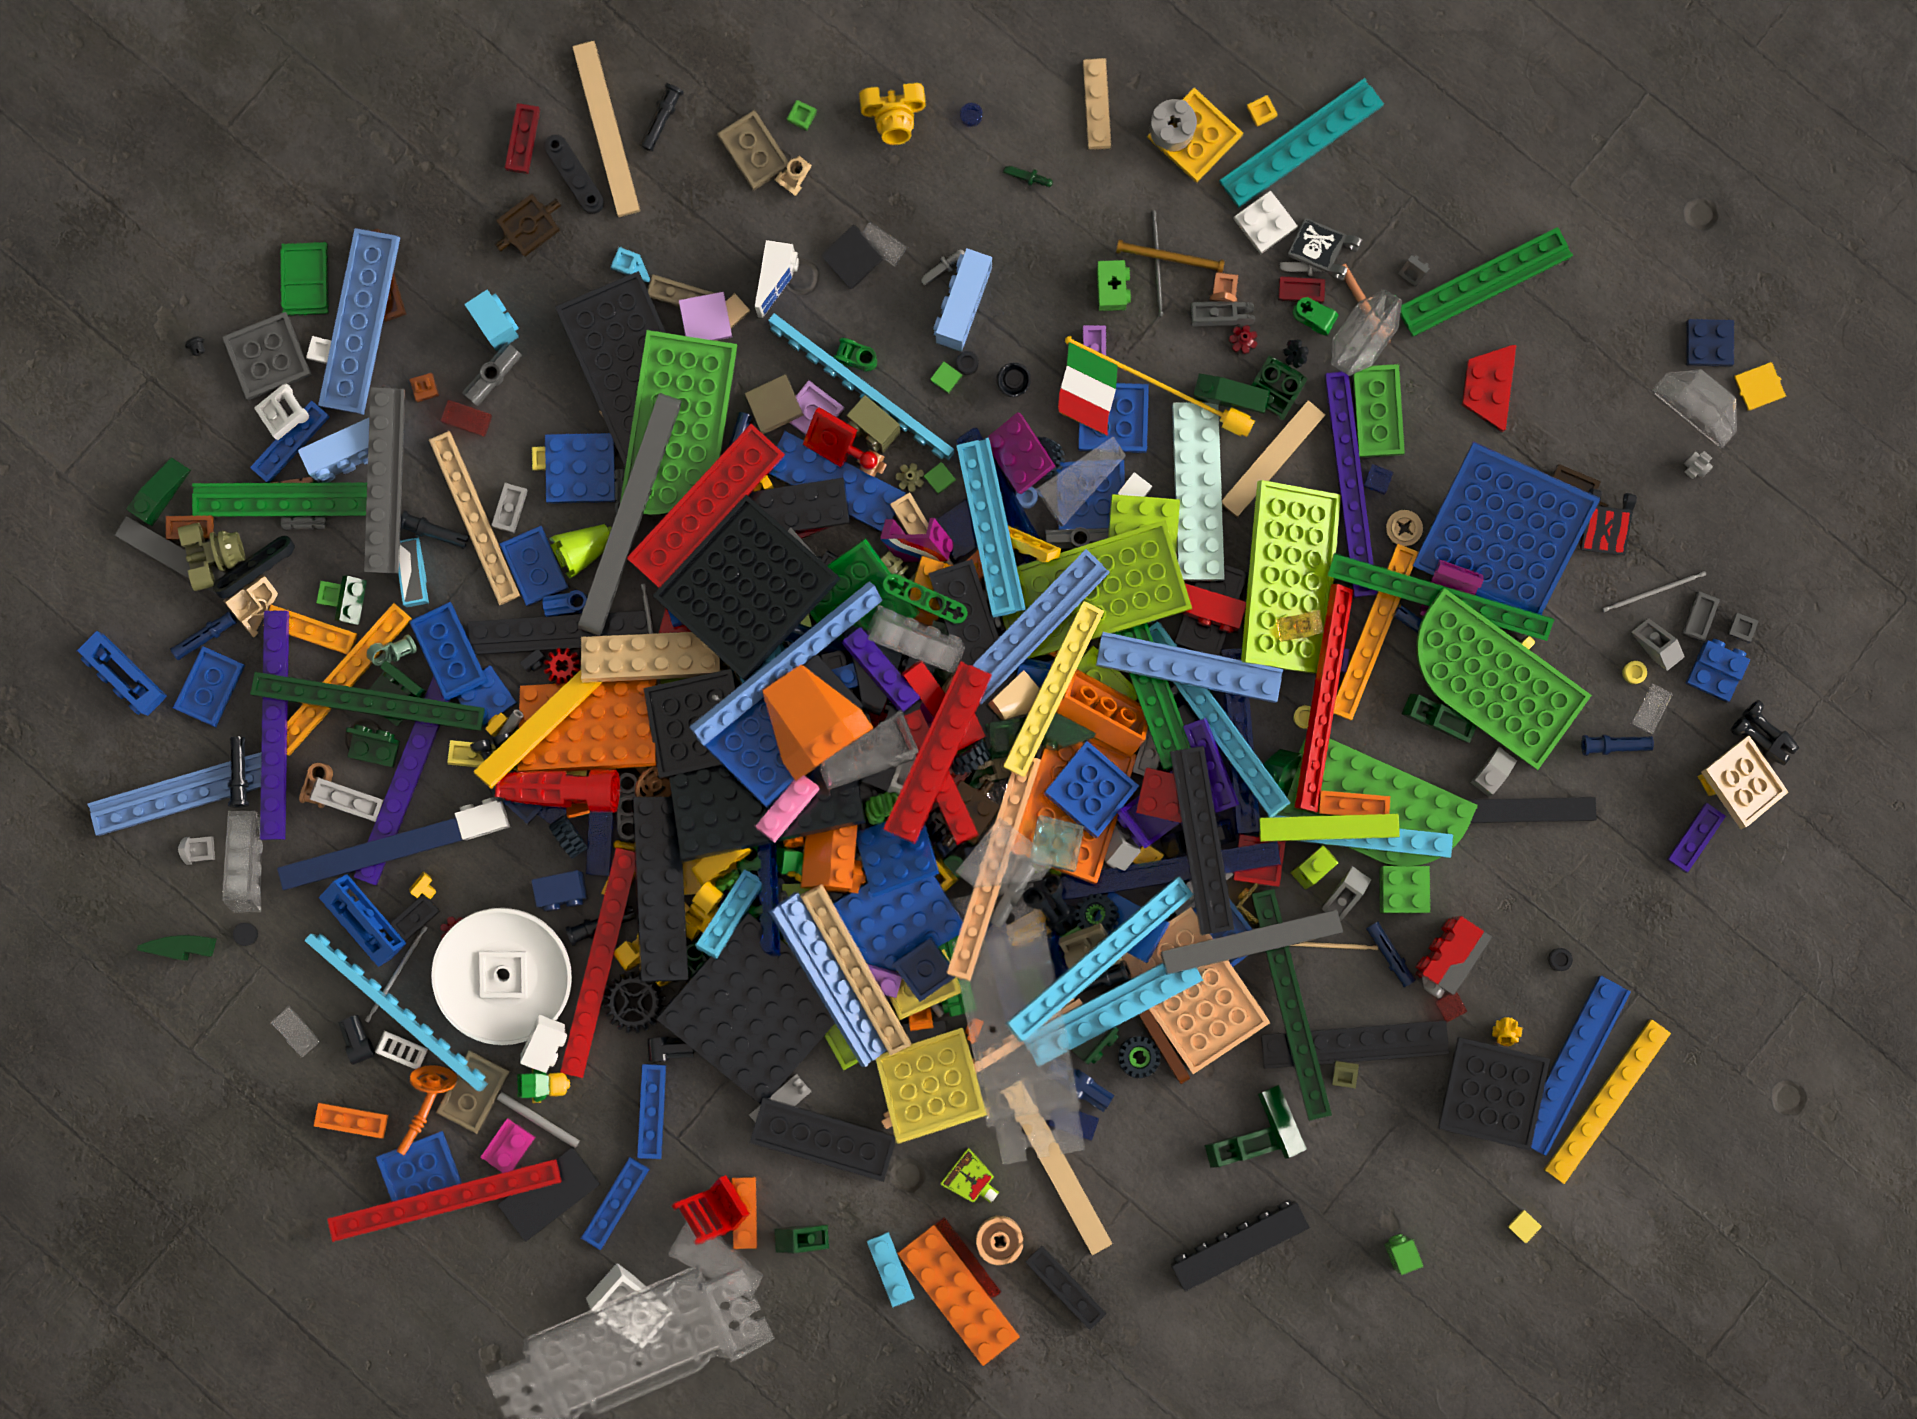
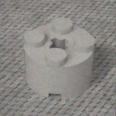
[1150,99,1197,151]

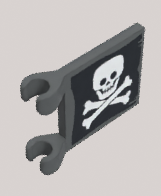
[1288,218,1361,281]

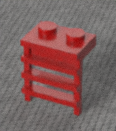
[672,1175,750,1245]

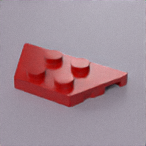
[1462,345,1516,432]

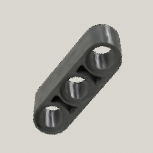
[617,773,638,841]

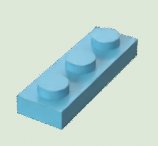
[867,1232,915,1307]

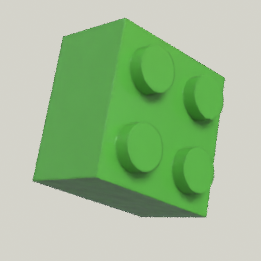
[1379,866,1430,913]

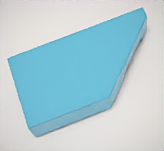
[610,247,650,284]

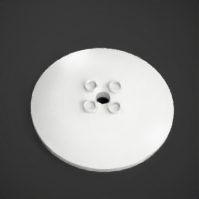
[431,908,572,1045]

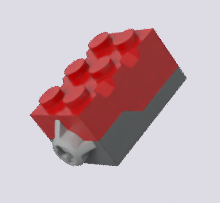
[1415,916,1492,998]

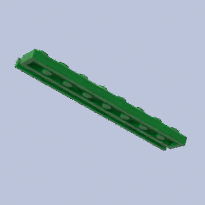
[1397,227,1573,337]
[192,482,367,517]
[1114,623,1191,770]

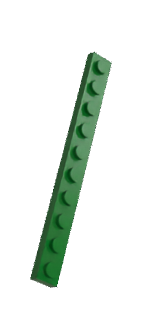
[1327,553,1554,641]

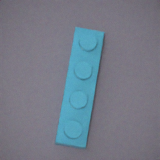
[696,869,764,959]

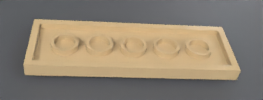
[581,632,720,683]

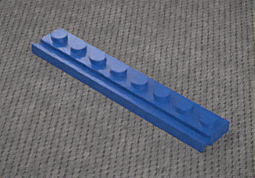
[1531,976,1631,1156]

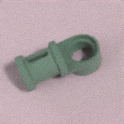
[366,634,417,666]

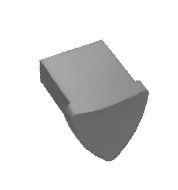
[178,837,215,865]

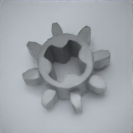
[1684,451,1713,479]

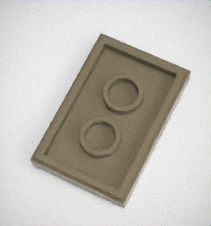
[717,110,789,191]
[436,1050,510,1134]

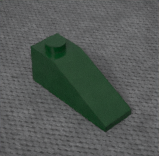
[1194,373,1270,414]
[126,457,191,526]

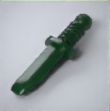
[1003,166,1053,187]

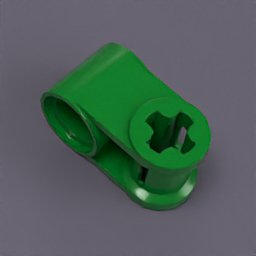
[1293,297,1339,336]
[833,337,878,372]

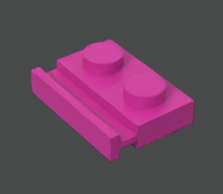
[480,1118,536,1173]

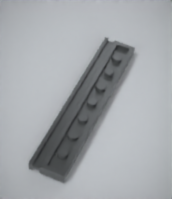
[364,387,405,573]

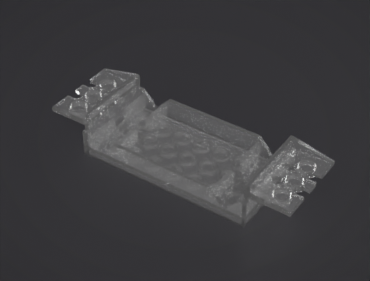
[952,883,1085,1165]
[486,1265,774,1419]

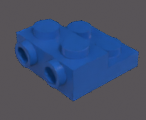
[1686,639,1750,703]

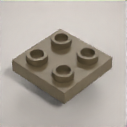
[1059,923,1122,969]

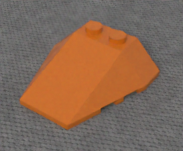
[762,664,873,781]

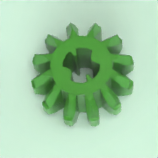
[865,792,899,826]

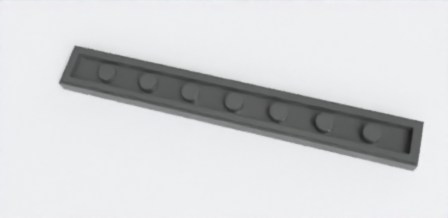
[1160,910,1343,975]

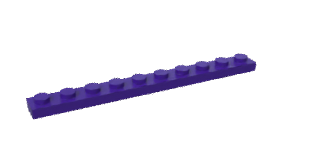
[1324,371,1377,598]
[260,611,289,840]
[354,676,451,886]

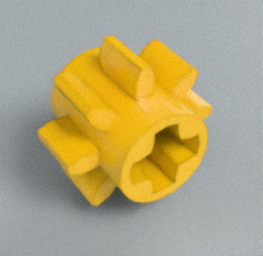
[1492,1017,1522,1046]

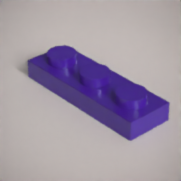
[1667,803,1726,873]

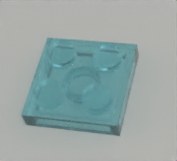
[1029,815,1084,872]

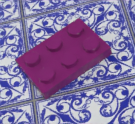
[984,412,1056,494]

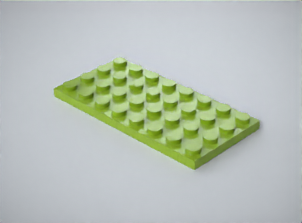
[1241,480,1341,674]
[1002,520,1192,659]

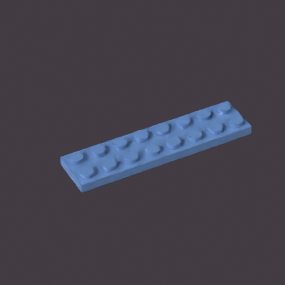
[318,228,400,415]

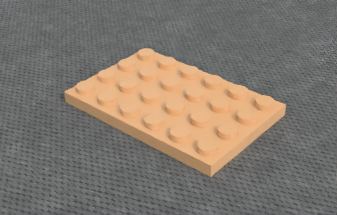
[1118,907,1270,1074]

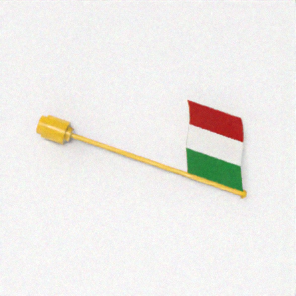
[1058,336,1255,437]

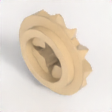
[1386,510,1423,546]

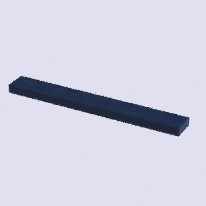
[277,818,463,890]

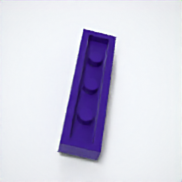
[842,627,920,714]
[1183,718,1239,813]

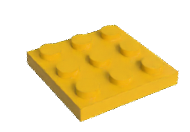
[1148,88,1243,183]

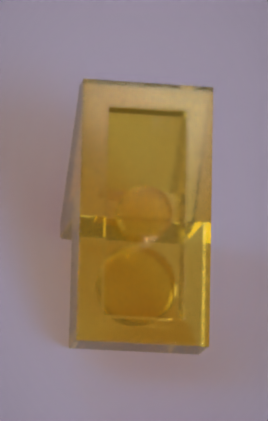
[1276,610,1324,642]

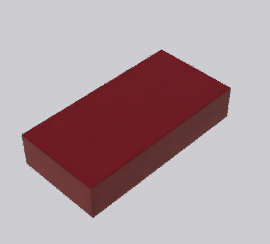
[1278,277,1325,303]

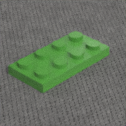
[1352,364,1405,457]

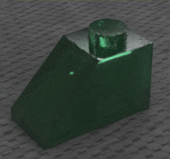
[1042,713,1096,751]

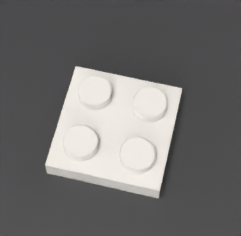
[1234,191,1297,254]

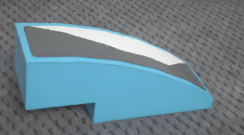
[399,537,429,607]

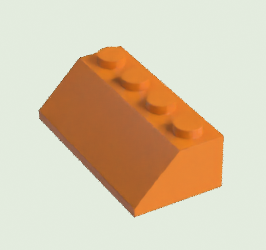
[1055,669,1148,757]
[800,825,857,893]

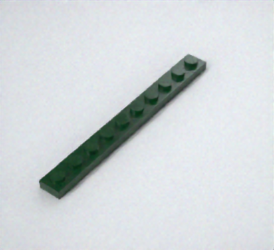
[250,672,485,731]
[1251,889,1332,1121]

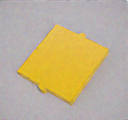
[1734,362,1786,411]

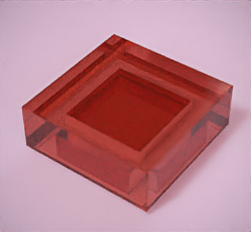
[1435,991,1467,1022]

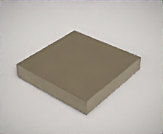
[745,374,804,434]

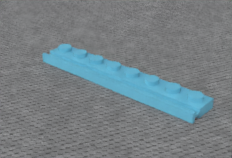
[956,438,1026,618]
[1025,962,1203,1067]

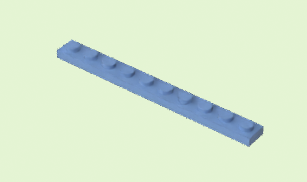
[690,581,883,746]

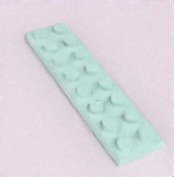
[1172,403,1224,581]

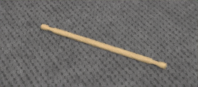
[1290,942,1378,950]

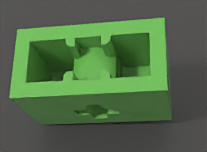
[1097,260,1131,311]
[1384,1234,1424,1275]

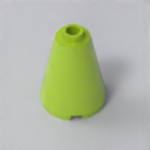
[549,524,612,578]

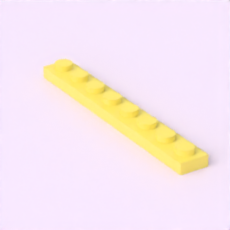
[1003,601,1104,777]

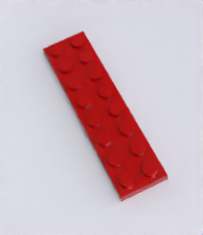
[627,424,785,588]

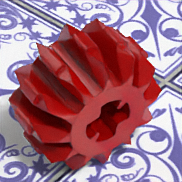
[544,648,581,686]

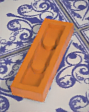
[1318,791,1390,816]
[314,1103,388,1138]
[732,1177,757,1249]

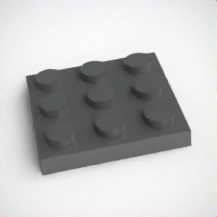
[222,312,312,401]

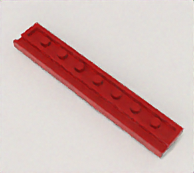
[883,661,992,844]

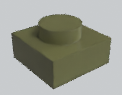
[1332,1061,1359,1088]

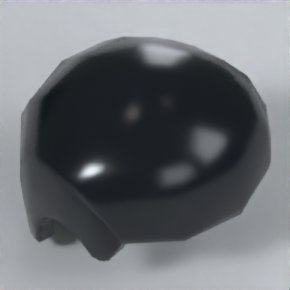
[996,362,1031,397]

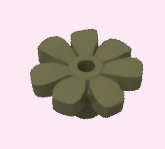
[896,463,924,492]

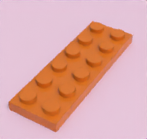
[897,1224,1020,1366]

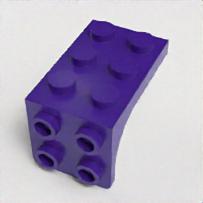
[1117,770,1179,848]

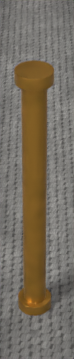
[1116,239,1225,273]

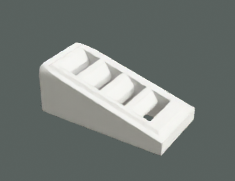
[375,1030,428,1069]

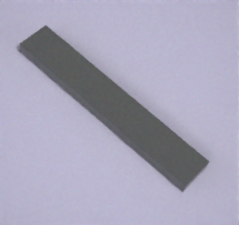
[115,516,226,599]

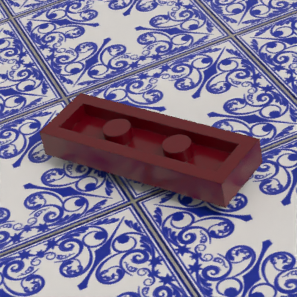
[505,103,540,174]

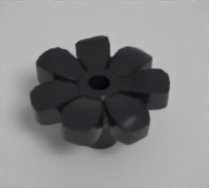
[1283,339,1309,368]

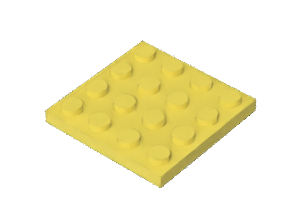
[876,1028,987,1144]

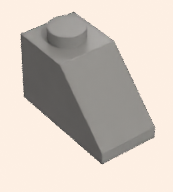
[1631,618,1685,671]
[1470,747,1517,797]
[1105,819,1141,871]
[1321,866,1371,922]

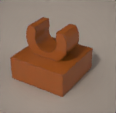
[410,373,439,402]

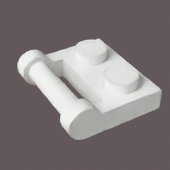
[254,384,309,440]

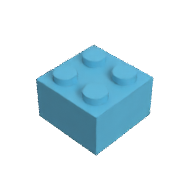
[465,289,519,352]

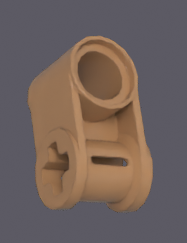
[299,763,333,808]

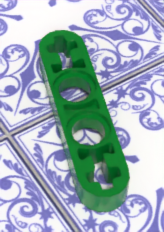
[883,574,967,624]

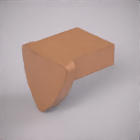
[1210,273,1238,302]

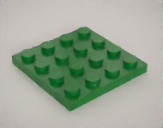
[810,539,920,640]

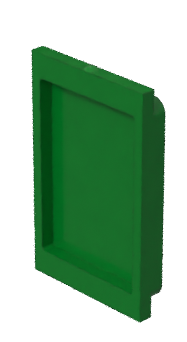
[281,242,329,315]

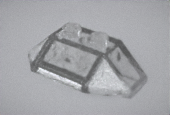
[1331,289,1402,376]
[1652,369,1737,449]

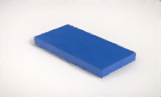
[409,602,487,701]

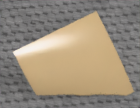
[223,574,278,638]
[987,670,1040,721]

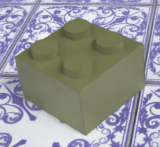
[847,395,900,453]

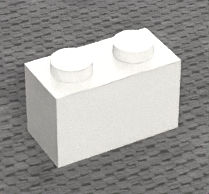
[455,797,510,841]
[520,1015,567,1073]

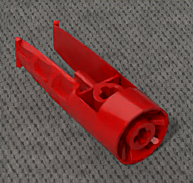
[495,769,620,812]

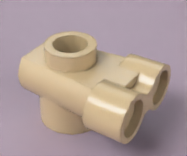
[775,156,812,196]

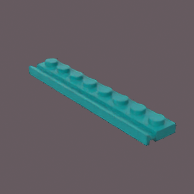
[1219,78,1384,208]

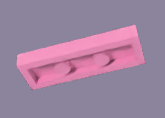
[755,776,819,842]

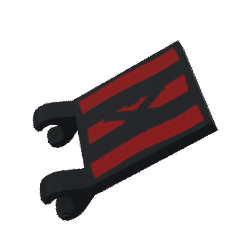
[1580,489,1637,555]

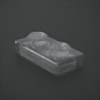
[863,222,908,266]
[1630,683,1673,735]

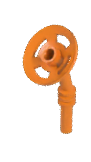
[396,1065,457,1156]

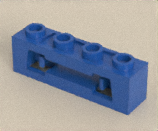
[77,631,167,716]
[319,874,407,967]

